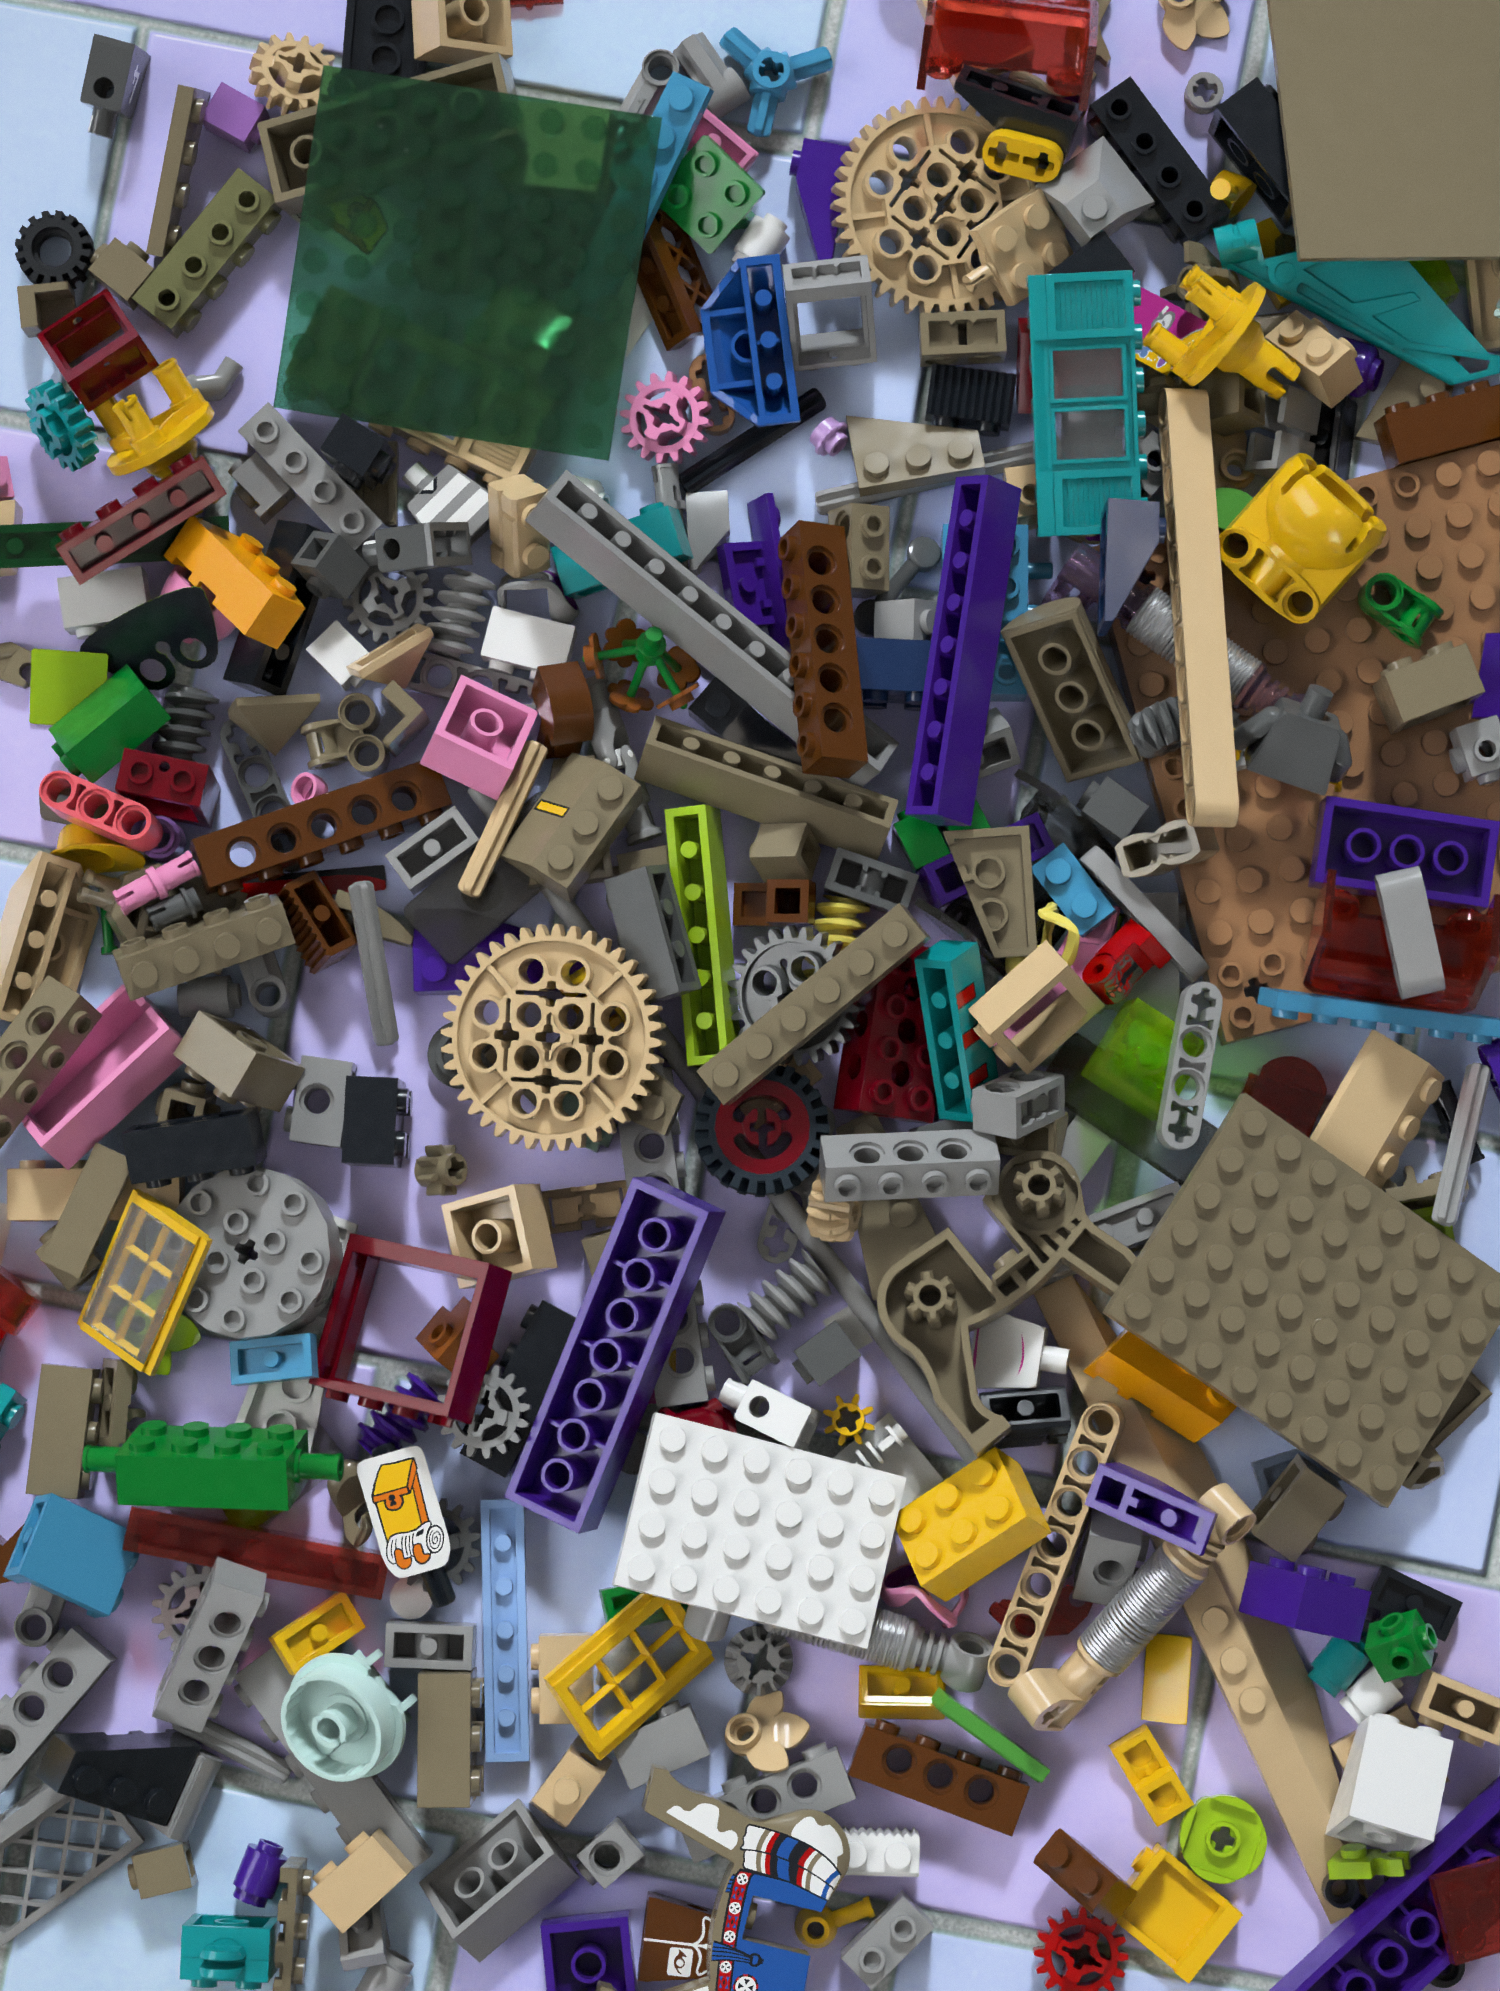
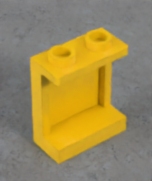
[1116,1842,1243,1984]

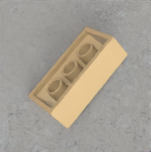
[1310,1030,1445,1189]

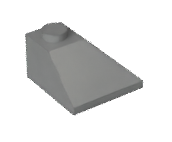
[1035,136,1155,247]

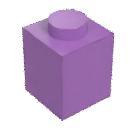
[203,82,270,154]

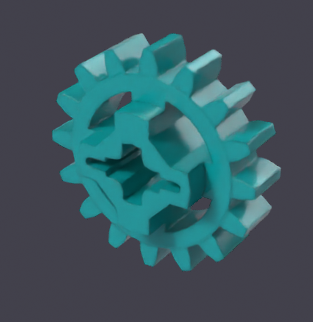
[25,379,99,472]

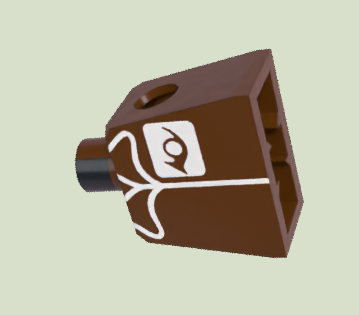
[637,1891,712,1982]

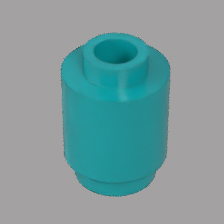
[1308,1637,1370,1698]

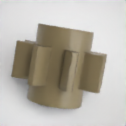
[414,1144,468,1196]

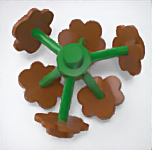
[582,618,701,713]

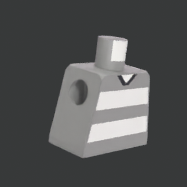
[402,461,490,568]

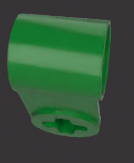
[1358,573,1444,649]

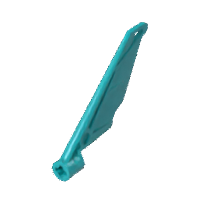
[1213,218,1500,385]

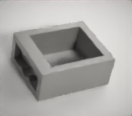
[782,255,877,372]

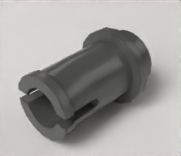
[145,886,204,933]

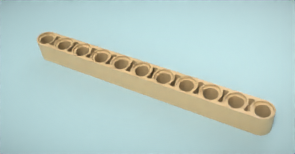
[1158,387,1239,828]

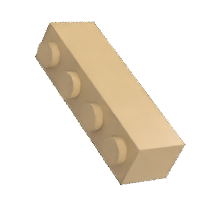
[7,1160,186,1222]

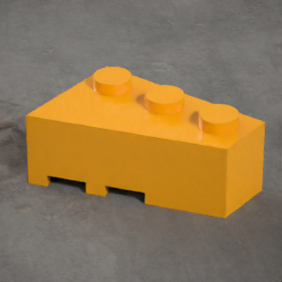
[164,515,305,649]
[1082,1329,1237,1444]

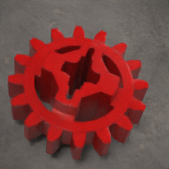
[1033,1904,1129,1991]

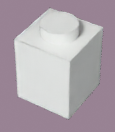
[306,620,369,691]

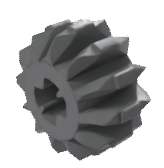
[1127,696,1181,759]

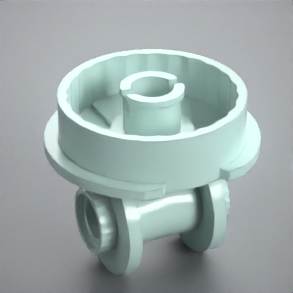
[281,1648,418,1782]

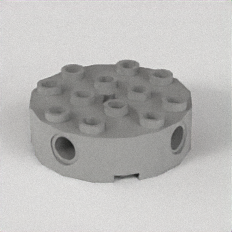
[163,1166,343,1340]

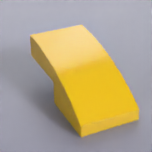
[1108,1723,1194,1827]

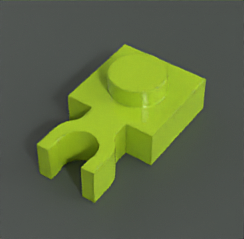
[1327,1843,1411,1880]

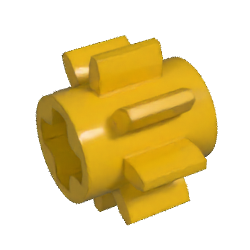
[823,1394,875,1447]

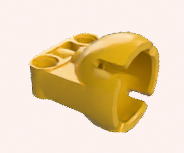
[1219,453,1387,624]

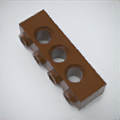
[847,1718,1030,1837]

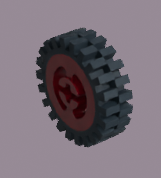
[694,1065,830,1197]

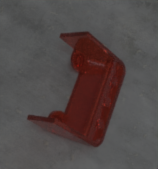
[916,0,1099,111]
[1303,869,1500,1014]

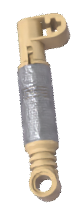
[1007,1483,1257,1731]

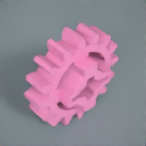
[620,371,713,464]

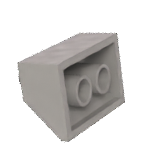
[419,1798,580,1963]

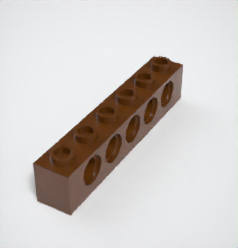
[778,520,869,779]
[189,761,453,897]

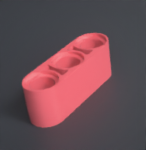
[39,770,163,852]

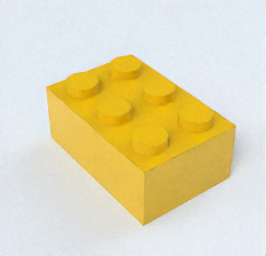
[895,1447,1052,1602]

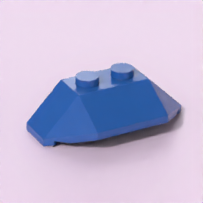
[700,254,801,427]

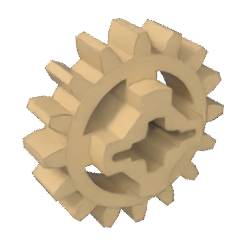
[248,32,341,116]

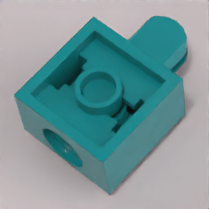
[179,1913,280,1990]

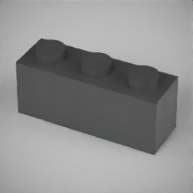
[603,864,702,1004]

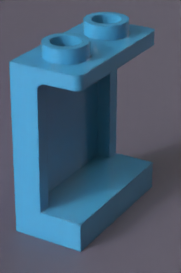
[3,1493,142,1618]

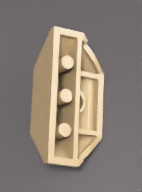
[0,851,99,1023]

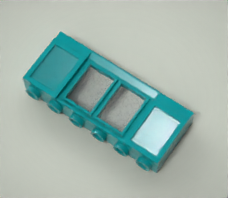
[1026,270,1148,537]

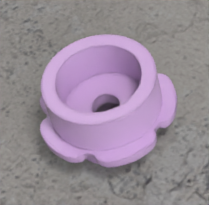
[810,417,849,456]

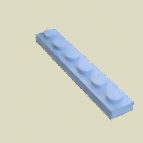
[480,1499,530,1762]

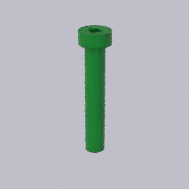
[98,889,118,955]

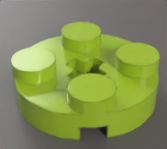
[1178,1794,1267,1884]

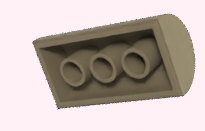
[1001,597,1145,783]

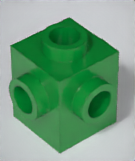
[1364,1609,1438,1683]

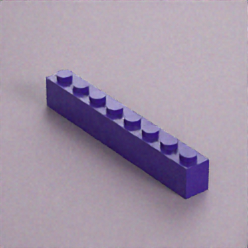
[905,475,1022,826]

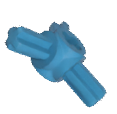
[719,27,833,138]

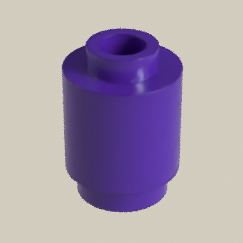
[233,1838,288,1908]

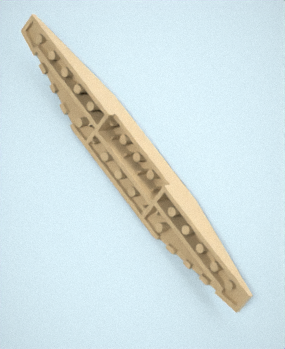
[1033,1275,1368,1924]

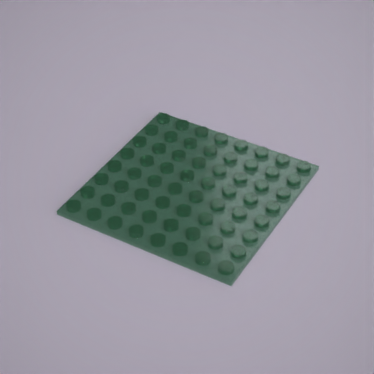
[273,65,663,461]

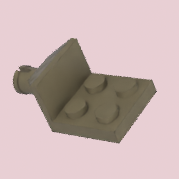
[76,863,248,975]

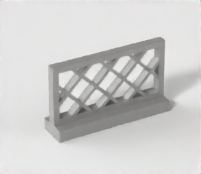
[0,1782,145,1946]

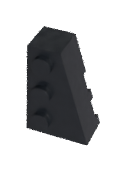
[35,1729,201,1826]

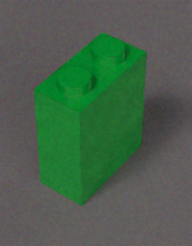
[48,664,171,783]

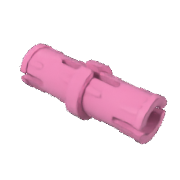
[112,850,202,916]

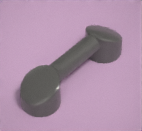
[854,536,941,637]

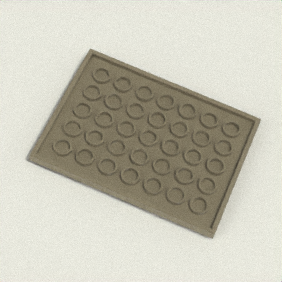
[1102,1093,1500,1508]

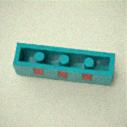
[914,939,999,1122]

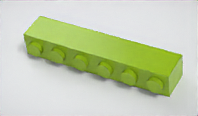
[664,804,740,1067]

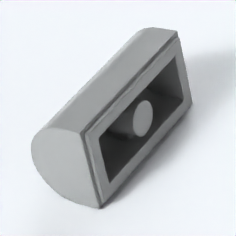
[148,1748,223,1842]

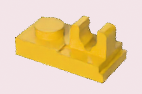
[268,1590,366,1675]

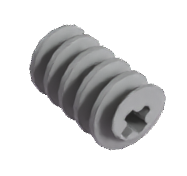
[426,567,497,662]
[737,1249,832,1341]

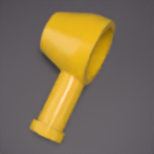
[1210,169,1257,218]
[794,1895,876,1948]

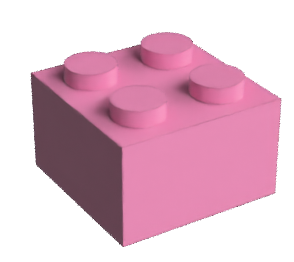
[419,675,538,800]

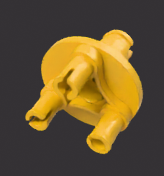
[1143,264,1301,400]
[93,357,219,516]

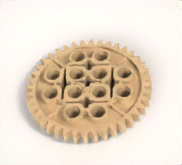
[830,96,1038,314]
[441,924,666,1151]

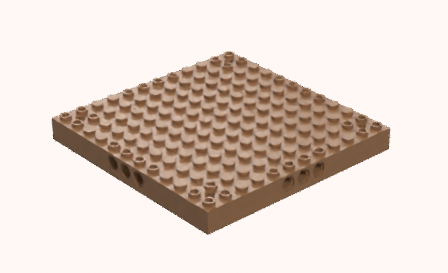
[1087,440,1500,1046]

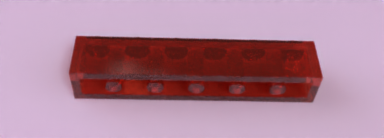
[122,1505,388,1600]

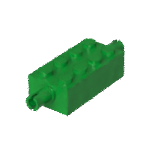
[82,1420,344,1511]

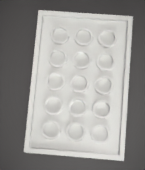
[612,1412,907,1649]

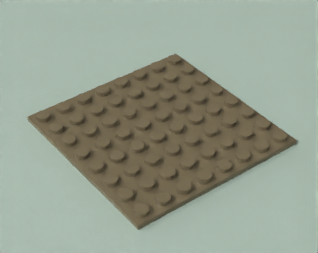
[1267,0,1500,262]

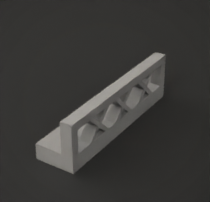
[1018,1181,1180,1288]

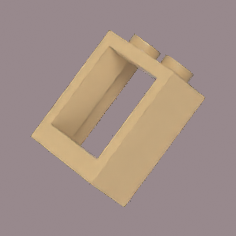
[968,940,1105,1075]

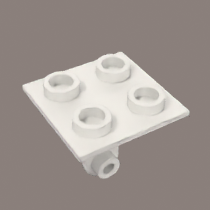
[833,1412,943,1510]

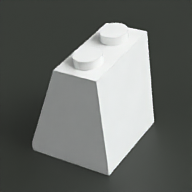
[1325,1713,1454,1858]

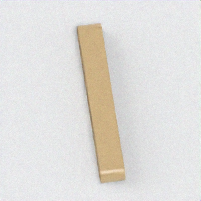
[987,1401,1125,1687]

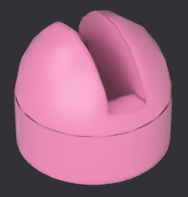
[291,772,329,804]

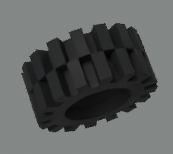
[15,210,95,290]

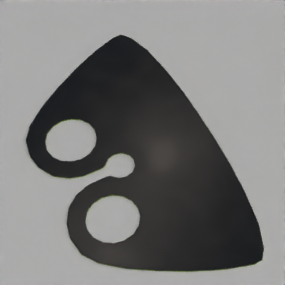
[80,586,218,690]

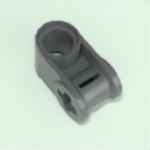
[708,1303,780,1385]

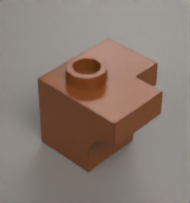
[415,1296,500,1372]

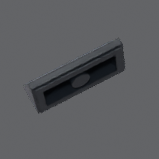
[1309,396,1358,481]

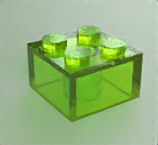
[1080,998,1204,1121]

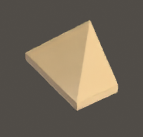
[346,623,434,689]

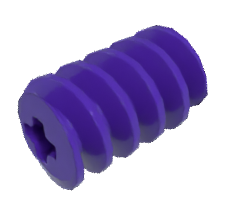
[356,1372,442,1455]

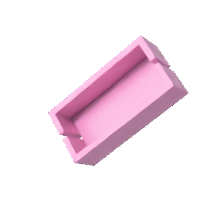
[21,984,183,1170]

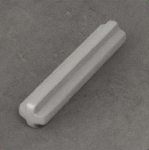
[172,1719,292,1784]

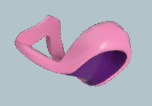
[880,1563,969,1629]

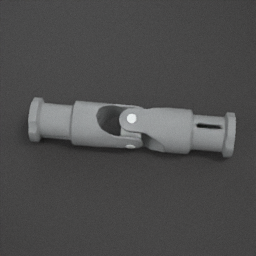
[585,673,663,846]

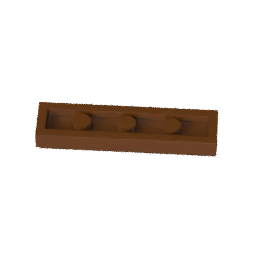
[605,187,713,351]

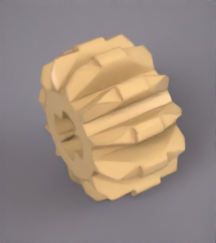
[806,1173,864,1243]

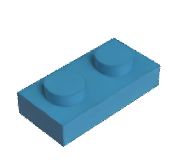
[1032,842,1117,938]
[229,1333,319,1386]

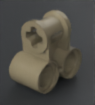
[299,693,390,777]

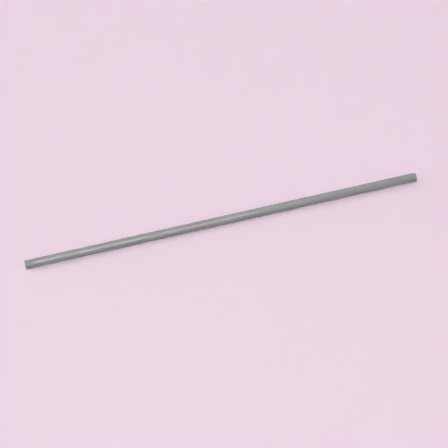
[467,788,1074,1579]

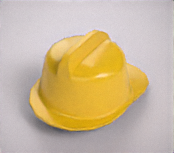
[50,823,146,876]

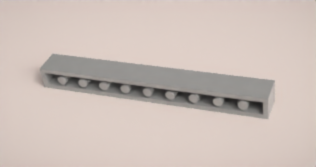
[525,469,899,787]

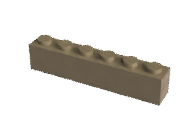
[634,715,899,861]
[696,903,931,1105]

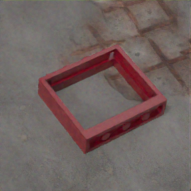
[308,1233,513,1429]

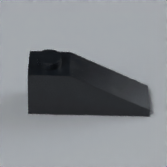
[953,64,1084,167]
[688,677,802,766]

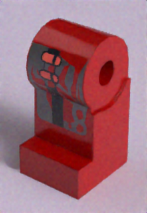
[1082,918,1172,1005]

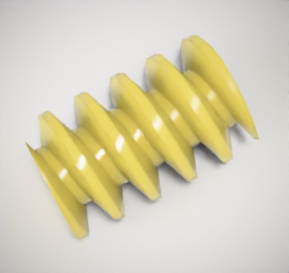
[802,895,870,978]

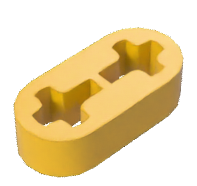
[982,128,1064,183]

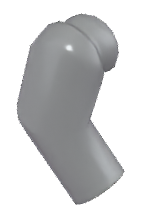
[186,356,243,402]

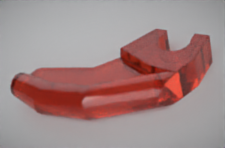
[988,1584,1093,1637]

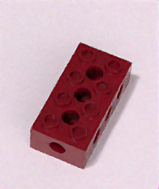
[833,946,936,1123]

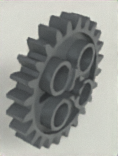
[728,925,865,1066]

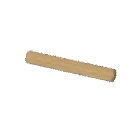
[458,740,548,898]

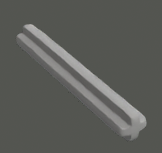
[348,881,399,1046]
[1431,1062,1491,1227]

